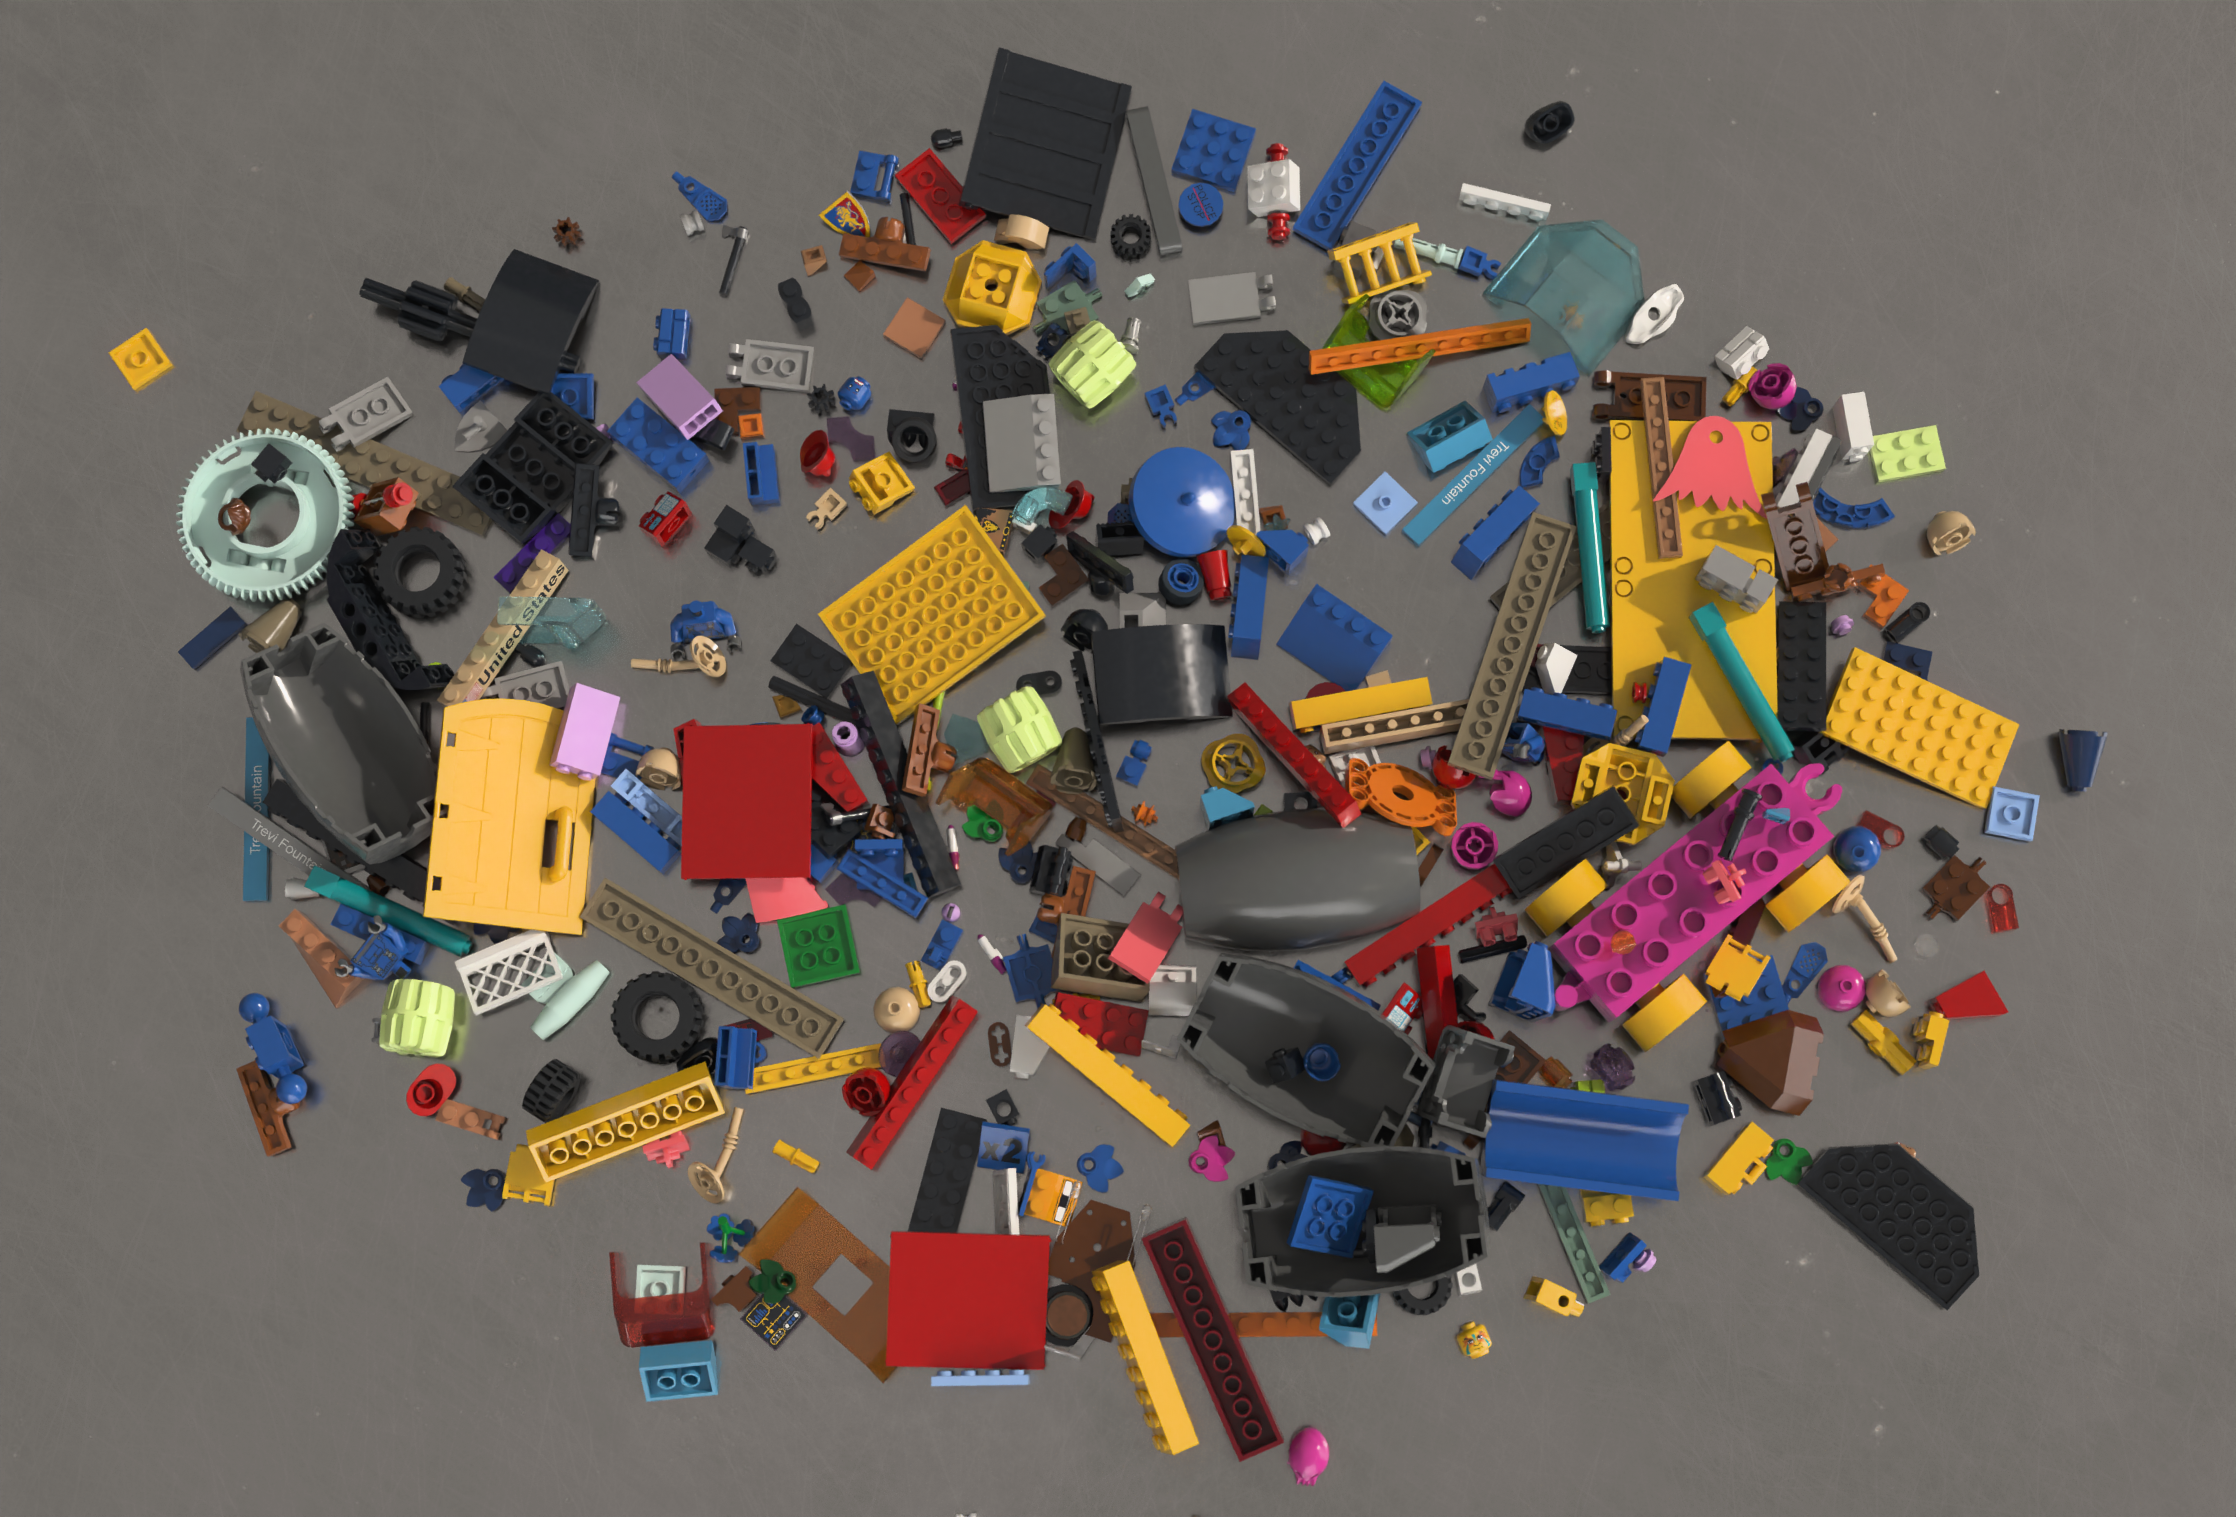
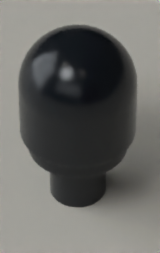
[931,128,962,148]
[514,643,544,667]

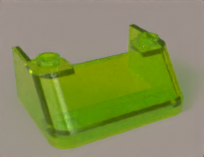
[1322,294,1436,407]

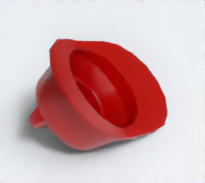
[800,430,835,477]
[1049,480,1094,529]
[406,1064,456,1116]

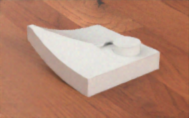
[1329,746,1381,789]

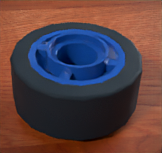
[1158,558,1204,605]

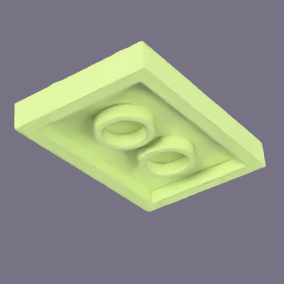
[1869,425,1946,483]

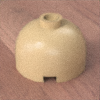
[1927,511,1976,555]
[635,747,682,790]
[1865,969,1911,1017]
[873,987,920,1034]

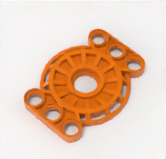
[1345,758,1457,836]

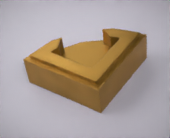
[772,695,802,719]

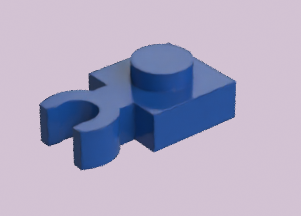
[1458,246,1501,279]
[1145,384,1177,428]

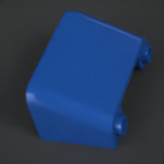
[1489,941,1556,1022]

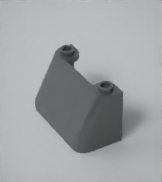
[1418,1025,1515,1138]
[1374,1205,1442,1273]

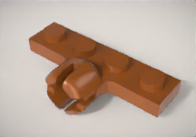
[839,217,931,272]
[1791,563,1885,602]
[902,703,957,797]
[1037,866,1096,958]
[236,1061,300,1157]

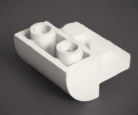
[1149,965,1197,1016]

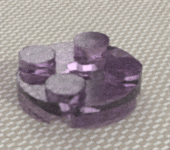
[1590,1043,1636,1091]

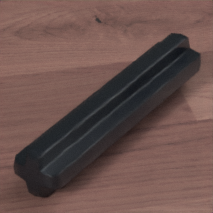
[1458,935,1527,963]

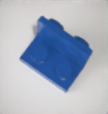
[1044,243,1097,290]
[855,839,904,890]

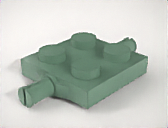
[1032,280,1103,340]

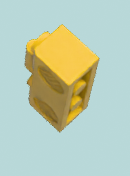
[1703,1121,1774,1195]

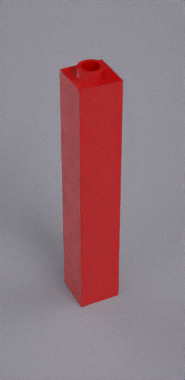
[1416,945,1459,1060]

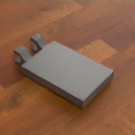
[1188,272,1276,326]
[725,339,814,393]
[318,377,413,452]
[482,661,570,710]

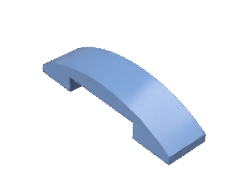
[611,769,682,847]

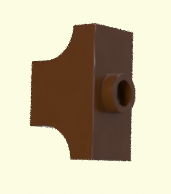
[711,1266,759,1312]

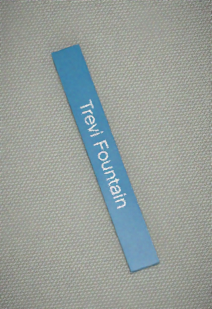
[1402,404,1544,547]
[243,717,271,902]

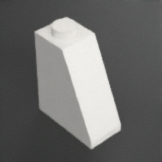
[1010,1015,1051,1079]

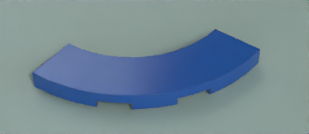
[1813,488,1895,529]

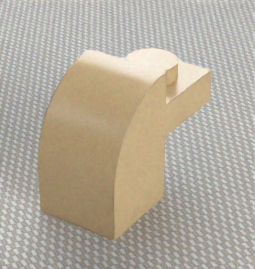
[994,214,1049,250]

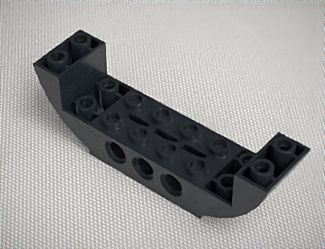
[326,529,454,690]

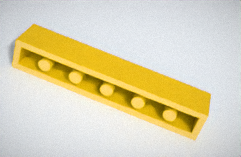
[1289,677,1432,733]

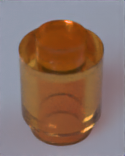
[1539,1056,1573,1088]

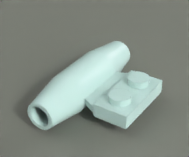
[520,952,610,1040]

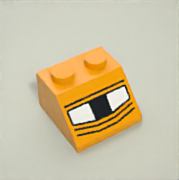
[1024,1168,1083,1227]

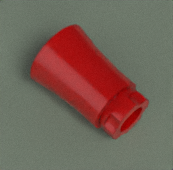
[1196,550,1232,601]

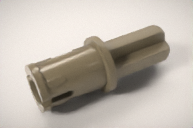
[443,277,485,311]

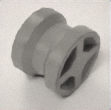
[680,209,705,236]

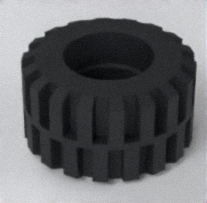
[522,1059,581,1123]
[1392,1275,1453,1315]

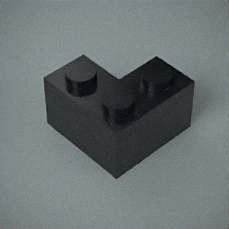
[704,505,755,568]

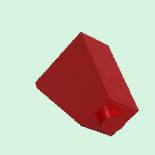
[1930,971,2008,1020]

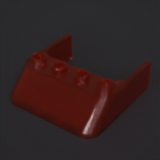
[609,1242,715,1348]

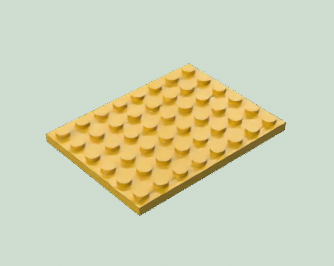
[818,505,1046,725]

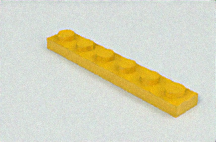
[745,1043,886,1094]

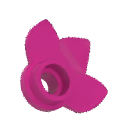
[1188,1135,1235,1182]

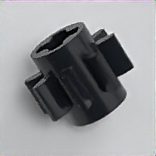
[807,384,835,414]

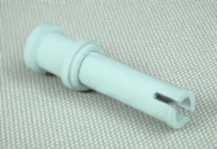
[1394,238,1464,269]

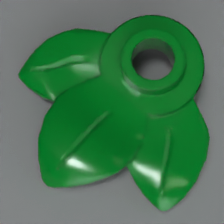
[962,800,1004,842]
[1766,1138,1813,1185]

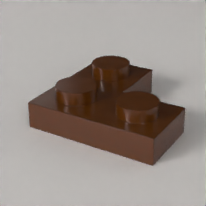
[714,387,761,434]
[1039,543,1089,608]

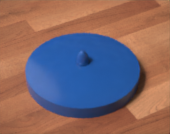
[1129,447,1236,557]

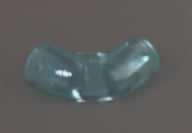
[1011,486,1073,525]

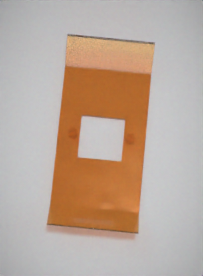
[739,1187,898,1384]

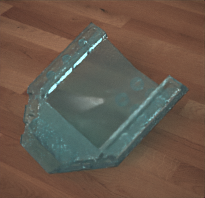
[1483,220,1645,376]

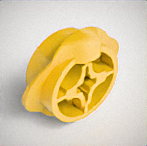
[1201,734,1266,794]

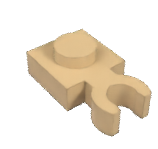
[806,488,847,530]

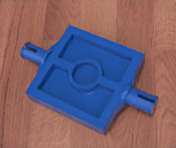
[1003,934,1059,1009]

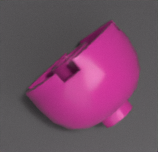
[1749,363,1797,410]
[1451,822,1498,870]
[1817,965,1866,1012]

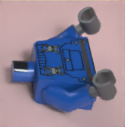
[670,600,741,659]
[1502,723,1545,764]
[334,915,412,980]

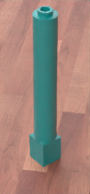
[1570,462,1610,633]
[1689,602,1795,763]
[304,865,473,957]

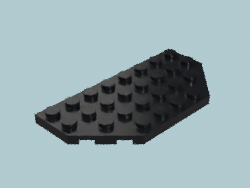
[950,325,1050,510]
[1194,330,1361,486]
[1798,1143,1979,1310]

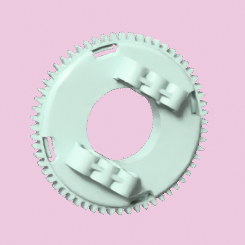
[176,428,355,602]

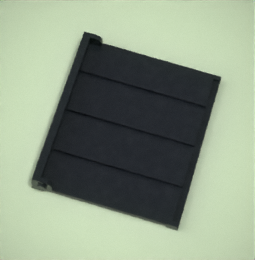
[958,47,1132,240]

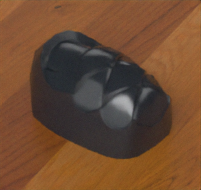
[1524,101,1575,144]
[676,1037,718,1076]

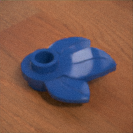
[1211,410,1251,450]
[1077,1144,1124,1192]

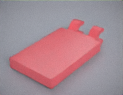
[1108,891,1183,984]

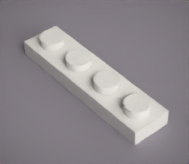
[1459,183,1551,221]
[1230,449,1261,535]

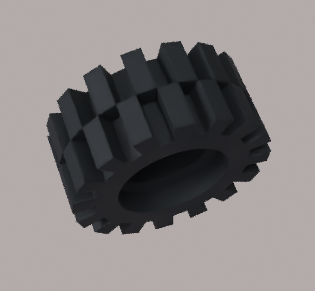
[1110,214,1151,259]

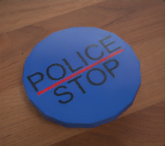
[1179,183,1224,227]

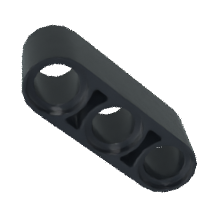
[673,419,735,450]

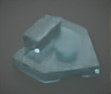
[944,714,989,765]

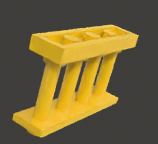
[1327,222,1432,306]

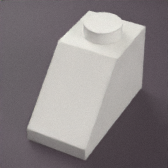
[1535,643,1577,695]

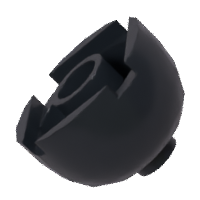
[1061,609,1108,653]

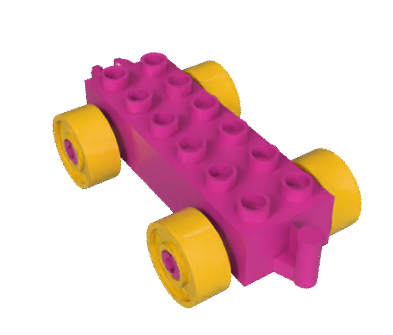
[1525,741,1851,1052]

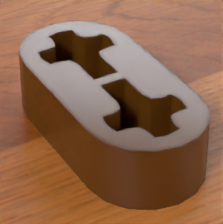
[1418,843,1444,886]
[988,1022,1012,1067]

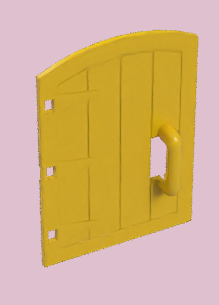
[423,699,595,935]

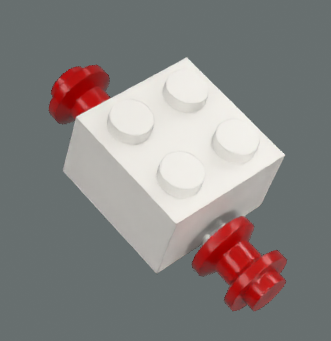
[1247,143,1300,240]

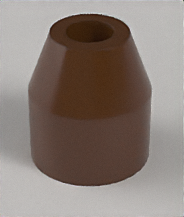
[1065,816,1087,842]
[366,874,392,896]

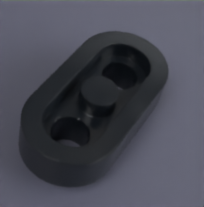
[1016,671,1062,697]

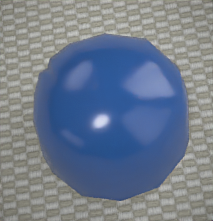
[1303,1043,1341,1081]

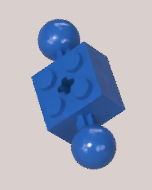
[239,993,307,1104]

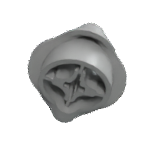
[1369,290,1427,340]

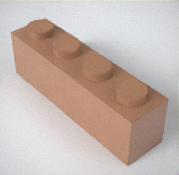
[279,909,365,1008]

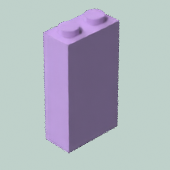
[636,354,723,440]
[550,683,620,781]

